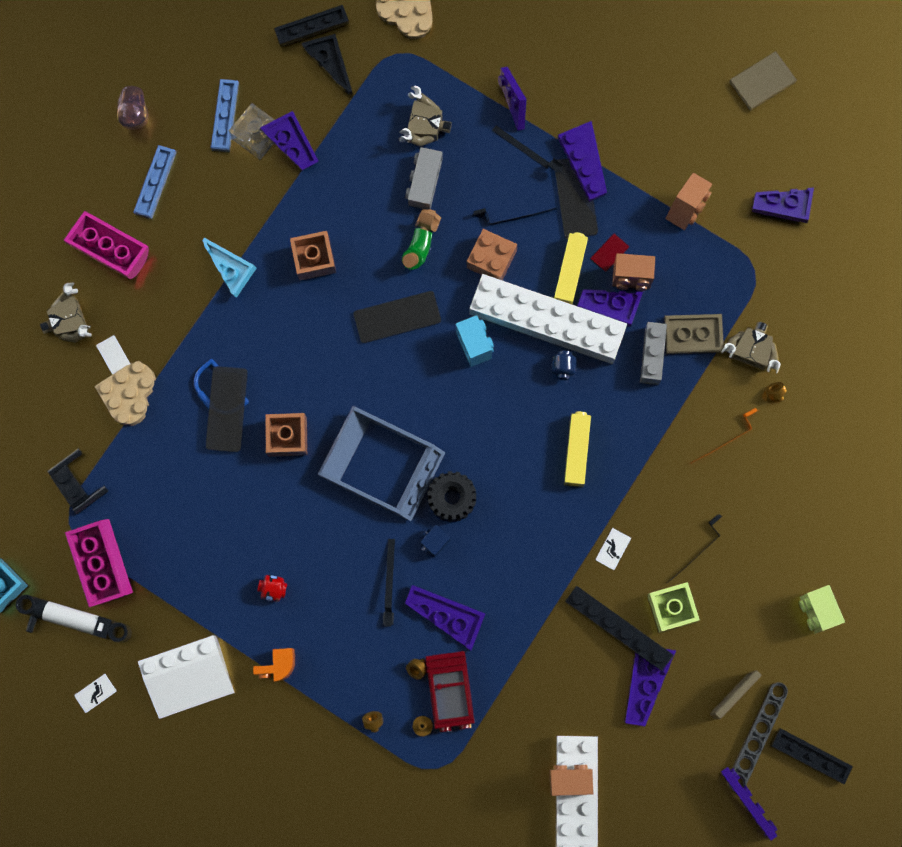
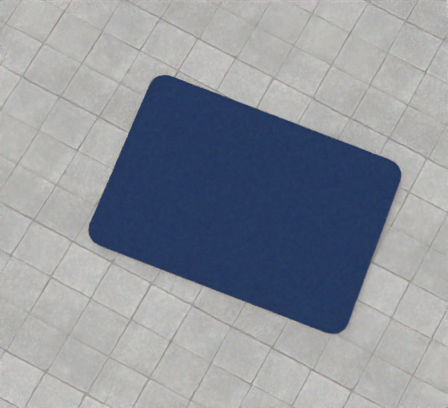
[69,53,756,769]

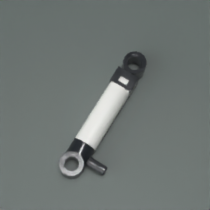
[16,595,132,643]

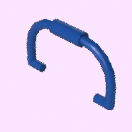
[193,359,249,416]

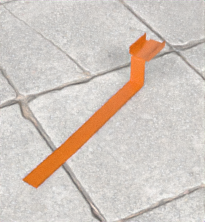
[691,408,759,463]

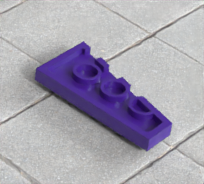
[405,585,486,650]
[625,649,676,727]
[720,767,778,841]

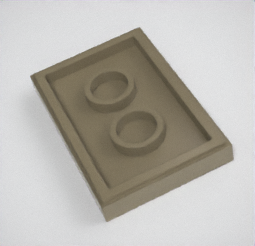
[730,51,797,111]
[664,314,724,354]
[710,670,762,720]

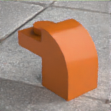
[253,648,295,682]

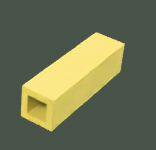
[554,232,588,304]
[564,411,591,487]

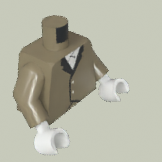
[399,86,452,147]
[40,283,92,343]
[721,322,781,373]

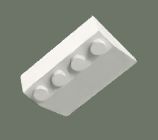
[138,635,235,719]

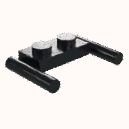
[47,448,109,515]

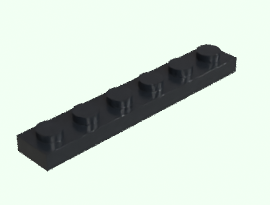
[565,586,674,672]

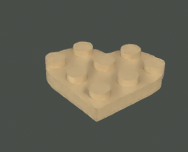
[376,0,433,39]
[94,361,156,426]

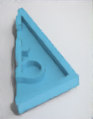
[202,238,257,298]

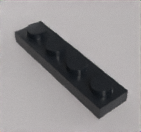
[274,5,349,47]
[771,728,853,784]

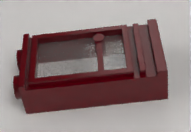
[425,651,475,732]

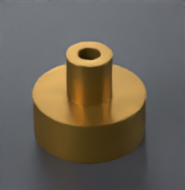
[765,382,786,402]
[406,659,427,679]
[362,711,383,733]
[413,716,433,736]

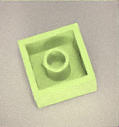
[648,582,700,633]
[799,585,845,633]

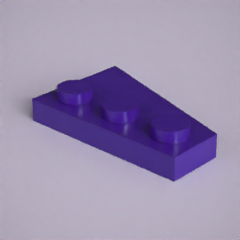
[498,67,527,130]
[259,111,319,170]
[752,187,814,223]
[577,289,643,327]

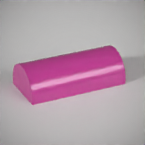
[64,211,149,279]

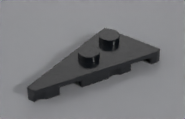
[302,34,353,95]

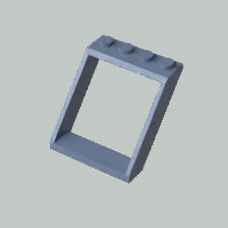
[318,406,445,521]

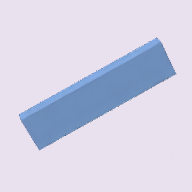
[211,79,239,152]
[133,145,177,219]

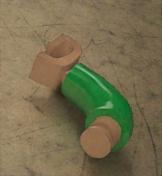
[402,209,441,270]

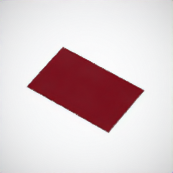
[590,233,630,272]

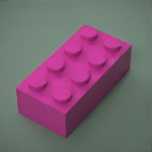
[65,519,133,607]

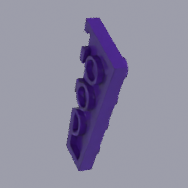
[557,121,607,202]

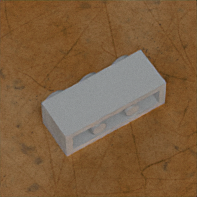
[405,147,443,210]
[640,322,667,385]

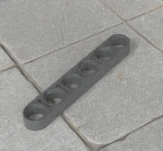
[727,682,788,790]

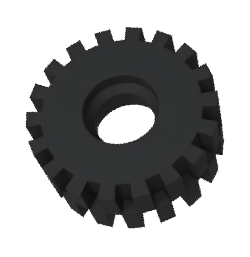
[428,471,476,522]

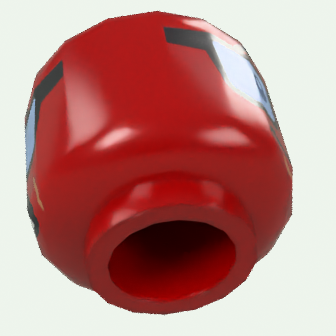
[257,575,287,602]

